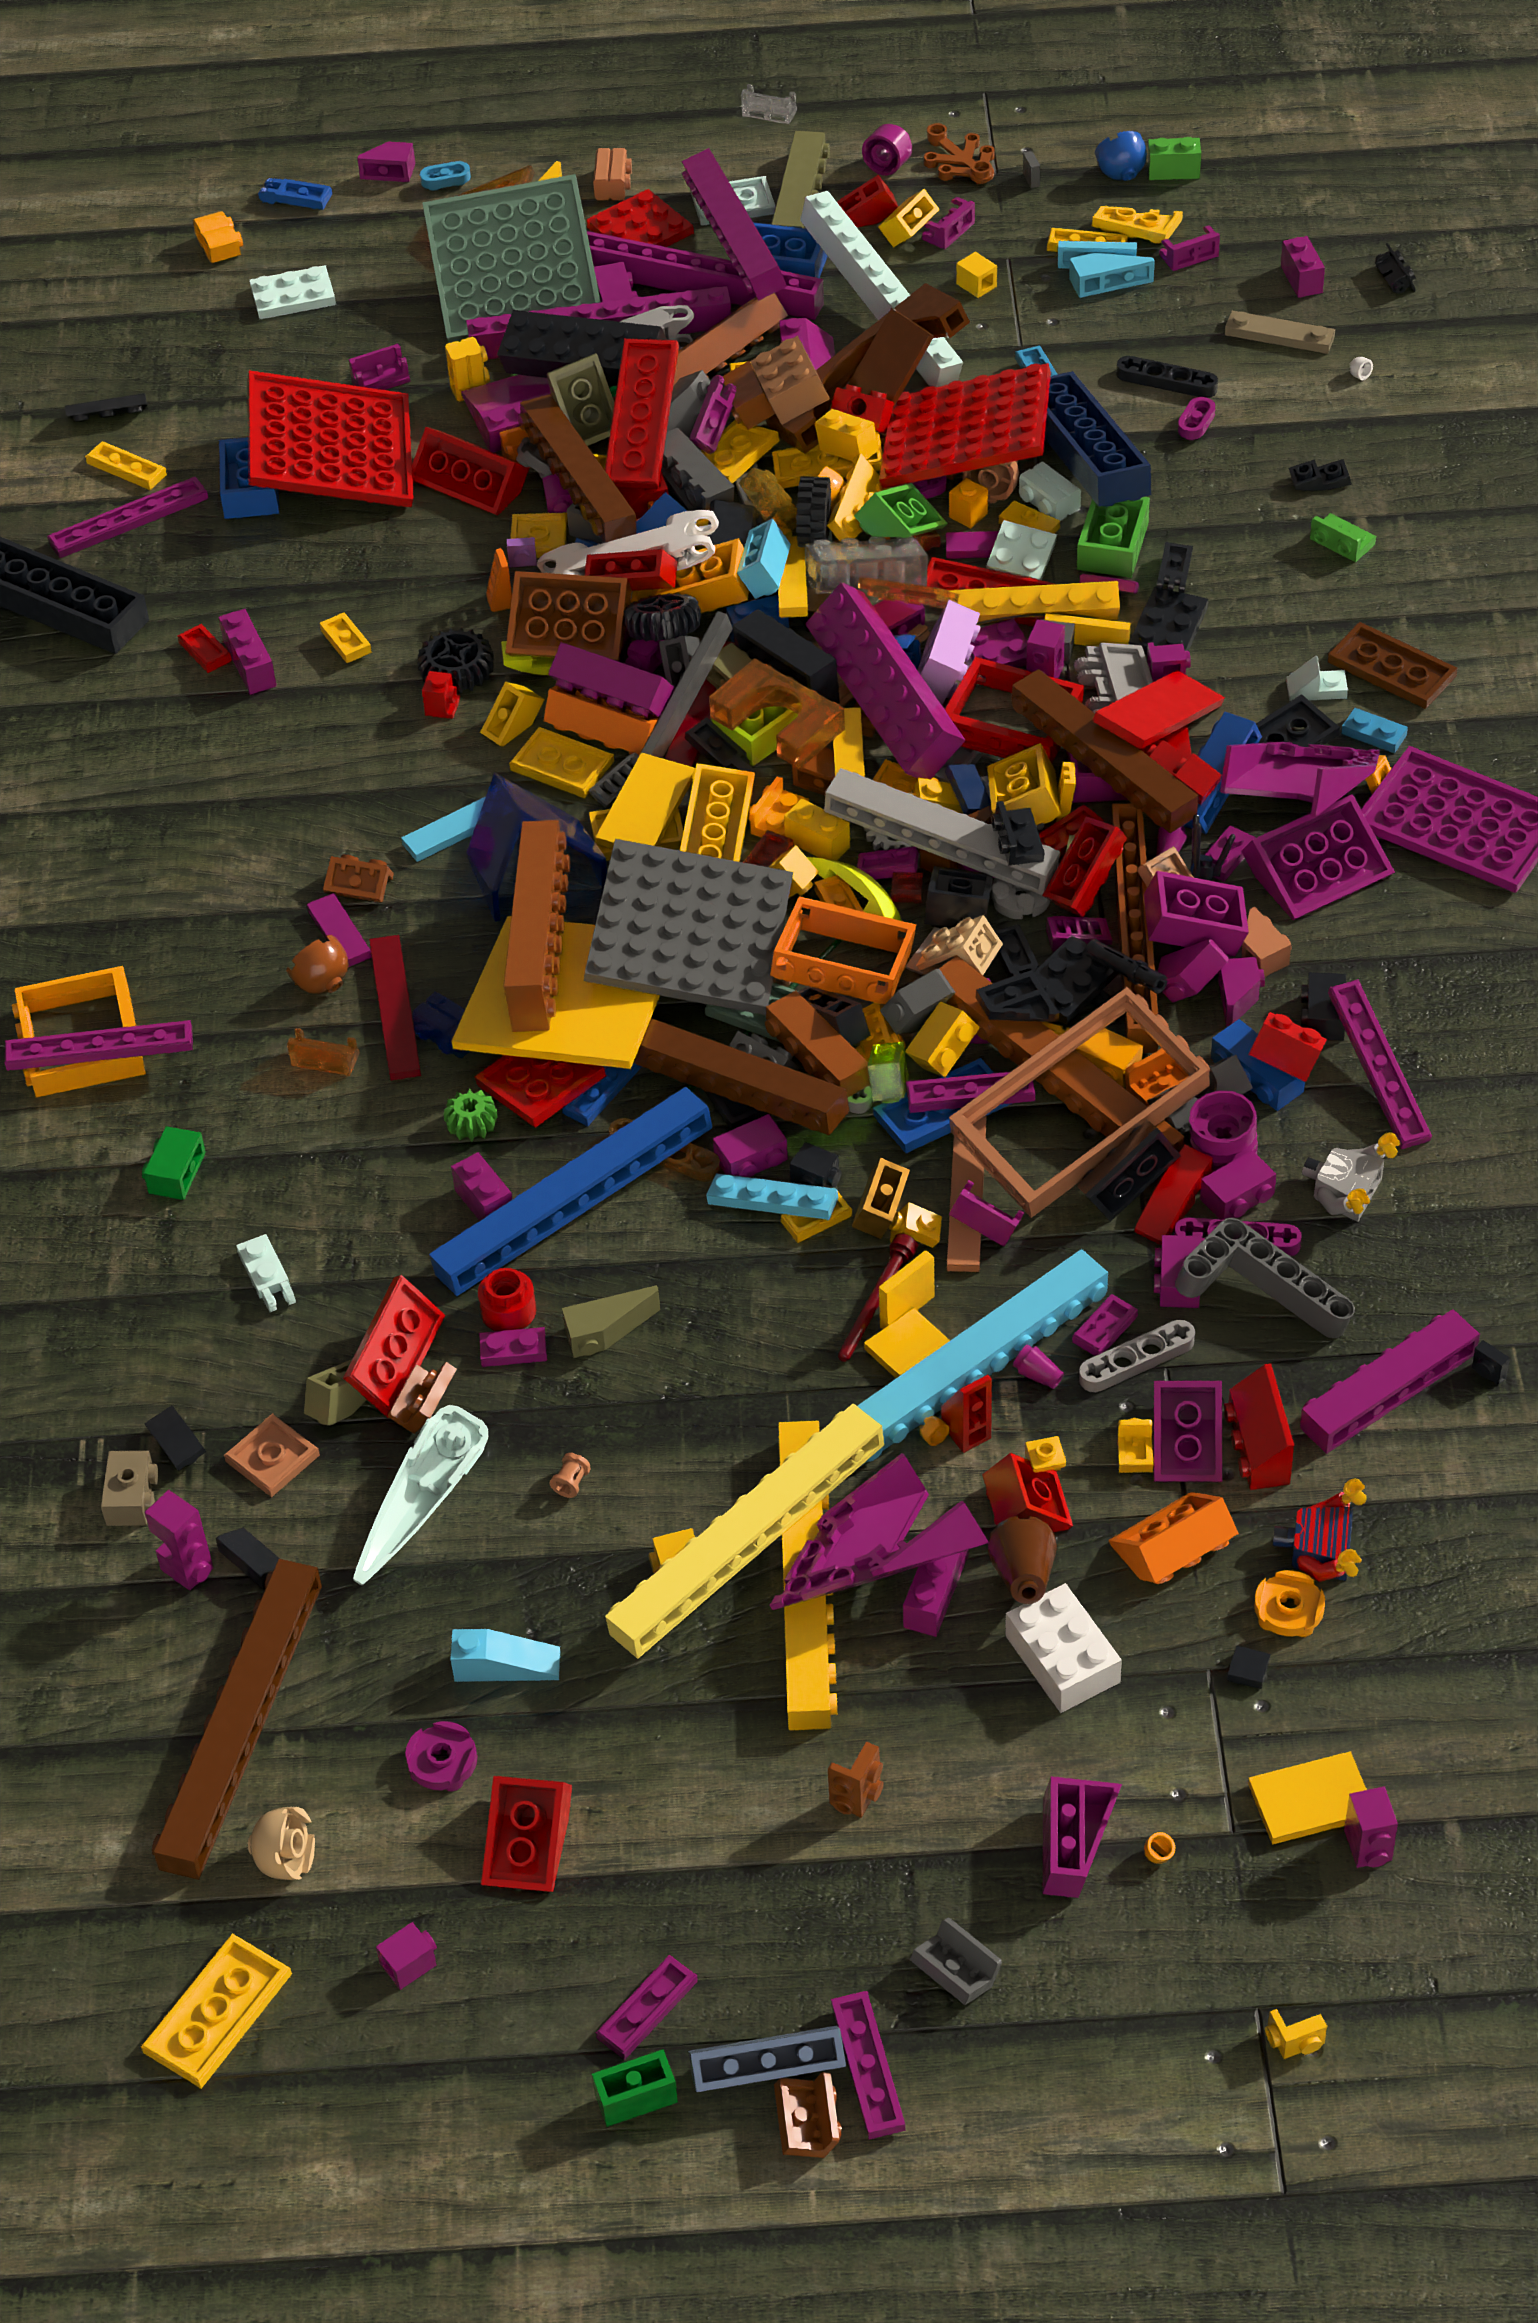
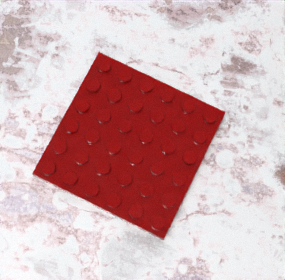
[879,363,1051,489]
[247,370,413,508]

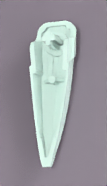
[353,1405,488,1586]

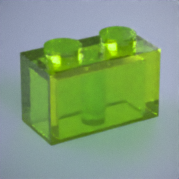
[868,1042,909,1103]

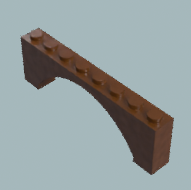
[765,283,970,454]

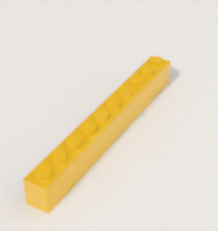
[779,1421,838,1730]

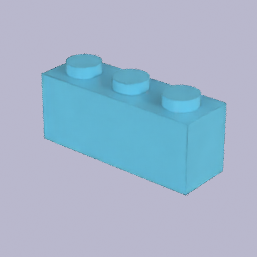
[737,518,791,599]

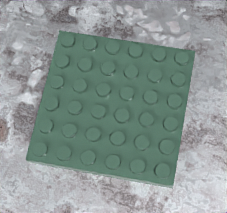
[422,174,601,343]

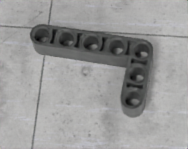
[1175,1218,1355,1338]

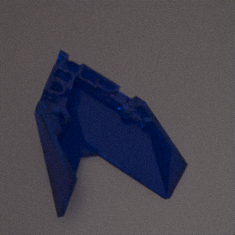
[466,772,607,922]

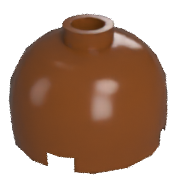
[286,935,349,994]

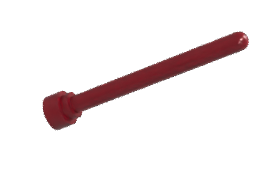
[838,1233,918,1362]

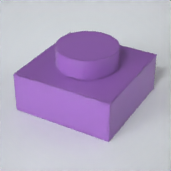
[507,537,537,567]

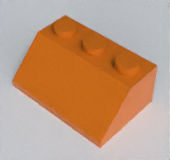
[1109,1492,1239,1584]

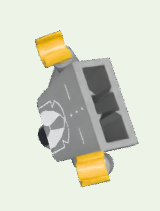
[1302,1132,1400,1222]

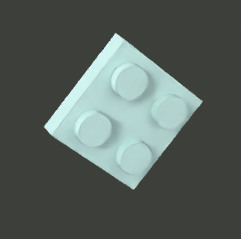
[986,520,1057,581]

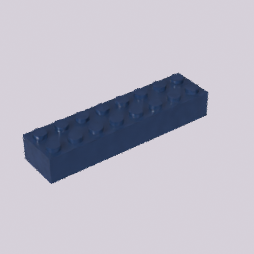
[1045,371,1151,507]

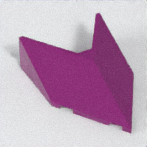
[1220,742,1380,817]
[769,1453,989,1610]

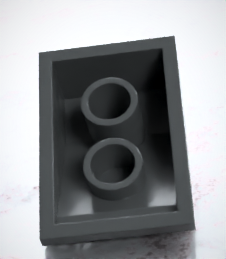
[667,370,732,449]

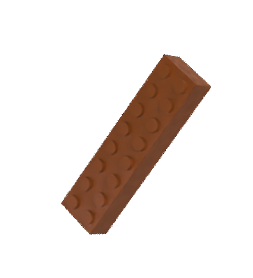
[504,820,570,1032]

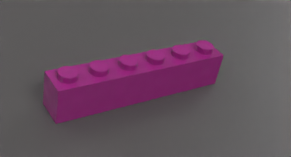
[1300,1309,1480,1454]

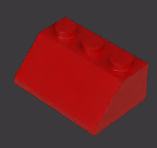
[1042,816,1127,917]
[1224,1364,1294,1490]

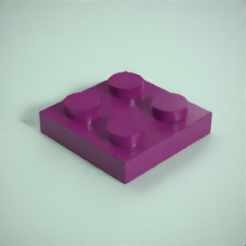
[970,618,1027,678]

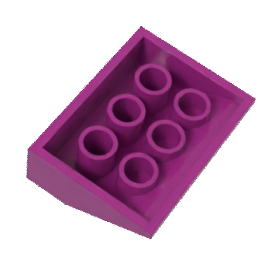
[462,375,551,452]
[548,642,675,718]
[1241,794,1395,921]

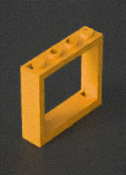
[12,966,146,1098]

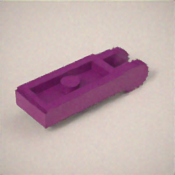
[689,374,737,454]

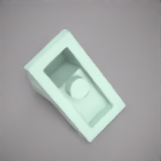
[1286,656,1348,701]

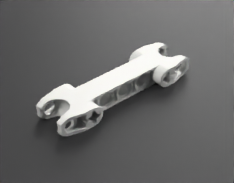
[537,510,719,575]

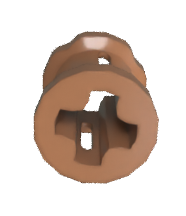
[550,1453,591,1498]

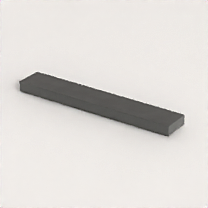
[640,611,733,758]

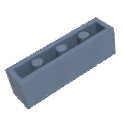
[688,2026,846,2092]

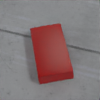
[178,624,232,673]

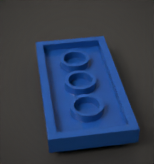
[873,1058,1013,1153]

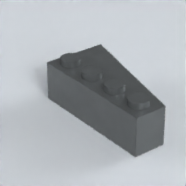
[661,427,735,511]

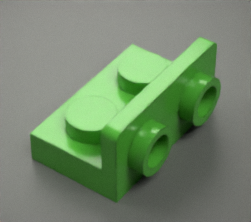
[1310,513,1376,562]

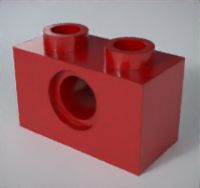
[830,384,894,434]

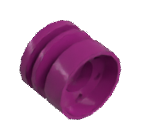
[1189,1091,1258,1173]

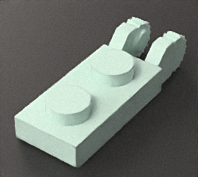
[236,1234,296,1312]

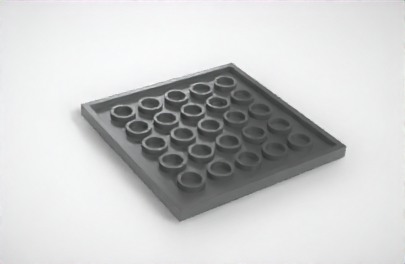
[584,839,793,1015]

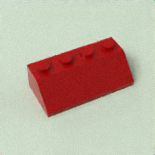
[412,427,530,515]

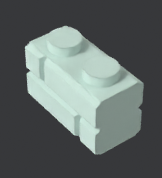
[1019,461,1081,521]

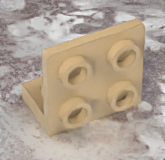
[916,915,1003,975]

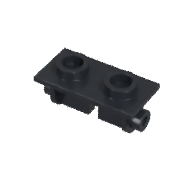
[1375,243,1416,294]

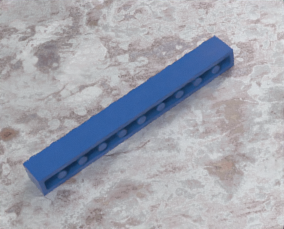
[429,1087,713,1296]

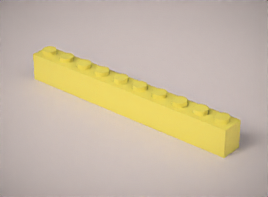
[605,1404,884,1659]

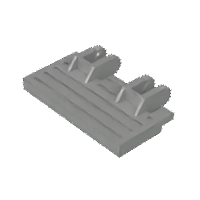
[1074,642,1153,713]

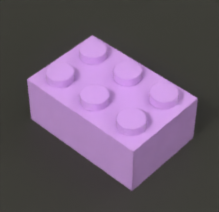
[917,600,981,705]

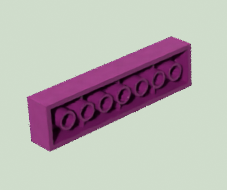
[805,582,965,780]

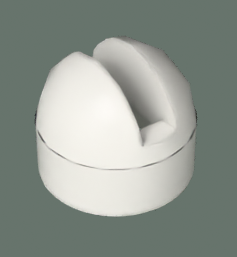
[1350,357,1373,380]

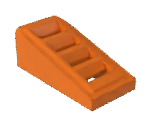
[486,548,512,612]

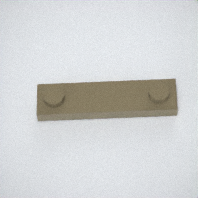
[1225,310,1335,354]

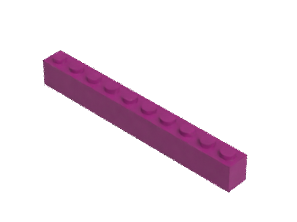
[681,148,787,301]
[587,231,824,320]
[466,286,731,359]

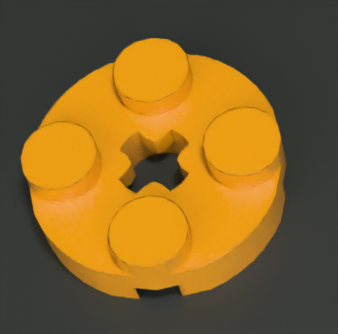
[1254,1570,1325,1637]

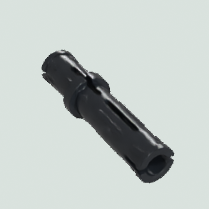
[1085,939,1167,994]

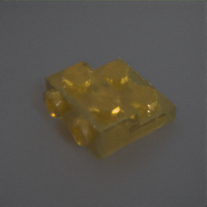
[739,468,797,531]

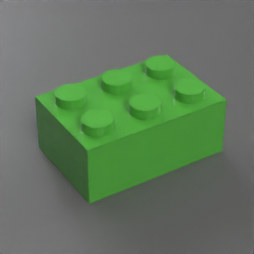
[1077,497,1150,578]

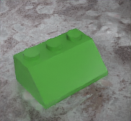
[854,483,948,538]

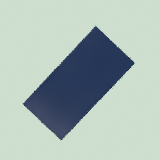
[945,764,991,815]

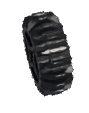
[624,593,701,642]
[417,627,494,694]

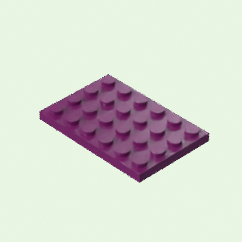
[1361,746,1538,893]

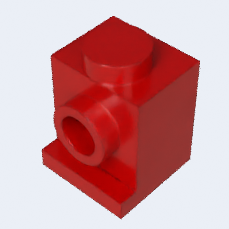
[422,671,460,719]

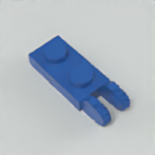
[258,178,332,210]

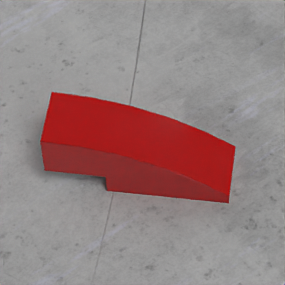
[1134,1145,1213,1245]

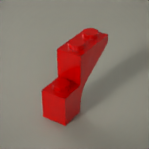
[1145,740,1222,805]

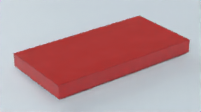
[343,1275,445,1418]

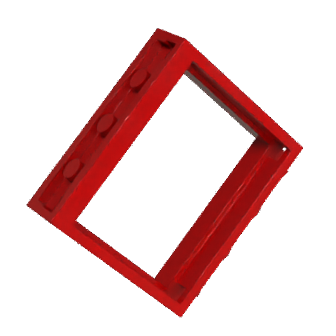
[945,657,1084,763]

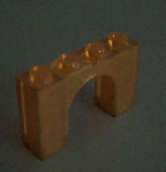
[709,658,845,769]

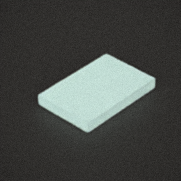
[691,176,776,226]

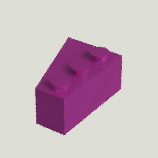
[1042,1776,1122,1898]

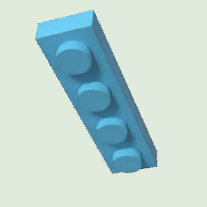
[706,1173,839,1220]

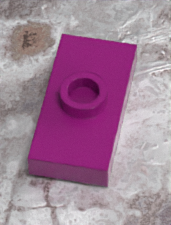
[1079,574,1139,594]
[857,846,919,880]
[1072,1294,1138,1356]

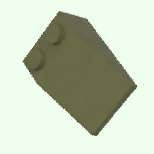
[547,353,615,446]

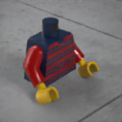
[1273,1478,1366,1582]

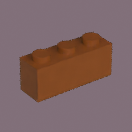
[722,361,776,430]

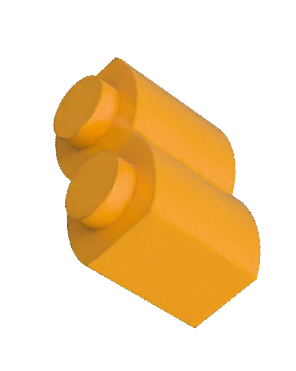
[193,211,243,263]

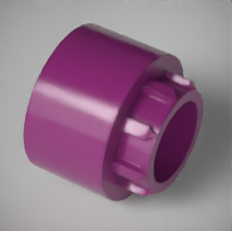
[862,124,912,176]

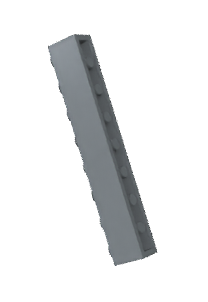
[824,768,1060,895]

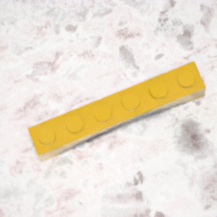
[946,581,1120,625]

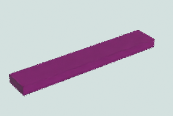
[47,476,208,559]
[1328,979,1432,1150]
[5,1020,193,1071]

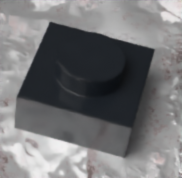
[1472,1340,1510,1386]

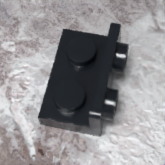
[991,801,1045,866]

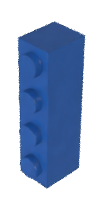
[1183,711,1262,834]

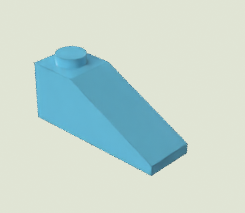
[1069,253,1155,298]
[451,1629,560,1682]

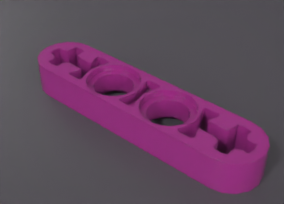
[1174,1218,1302,1257]

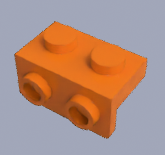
[1125,1048,1189,1107]

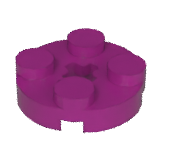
[405,1721,478,1791]

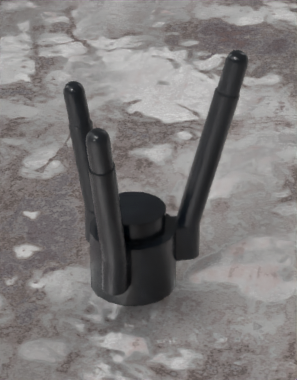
[1190,814,1236,881]

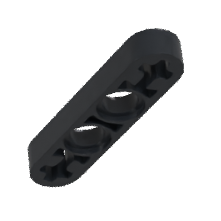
[1116,356,1218,398]

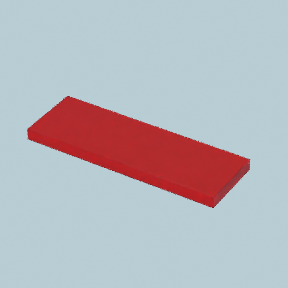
[605,339,679,489]
[914,557,1055,627]
[1092,670,1225,749]

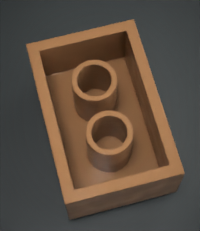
[750,335,830,425]

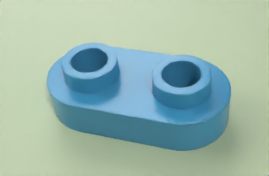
[420,161,471,191]

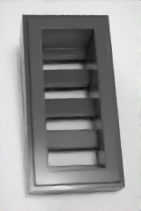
[589,752,639,809]

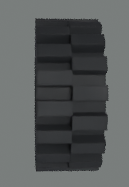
[796,476,831,548]

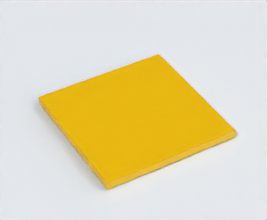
[451,916,660,1069]

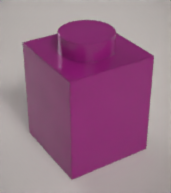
[376,1922,437,1990]

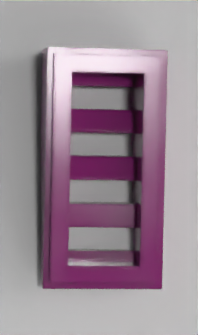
[1046,916,1112,953]

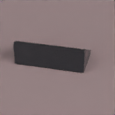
[216,1527,280,1589]

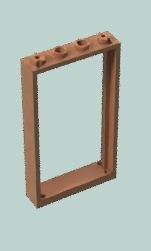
[949,987,1210,1218]

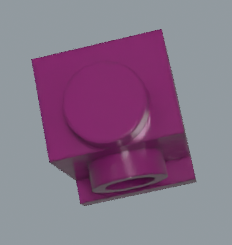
[625,639,664,673]
[1147,642,1191,682]

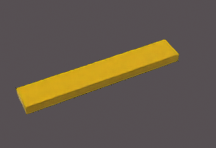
[778,536,808,618]

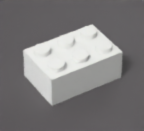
[1005,1583,1122,1713]

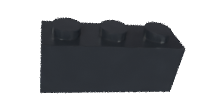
[707,500,768,547]
[1077,1120,1181,1222]

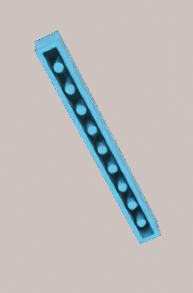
[857,1249,1108,1467]

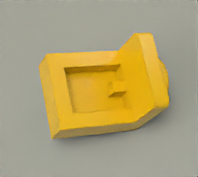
[889,1202,942,1248]
[1117,1418,1153,1473]
[1025,1436,1066,1473]
[1265,2009,1327,2059]

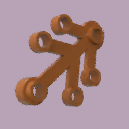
[924,123,995,184]

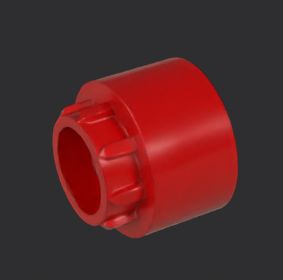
[478,1268,536,1331]

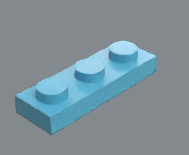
[1058,241,1137,269]

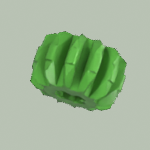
[444,1088,498,1142]

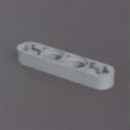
[1079,1320,1195,1392]

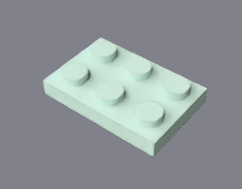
[250,265,336,320]

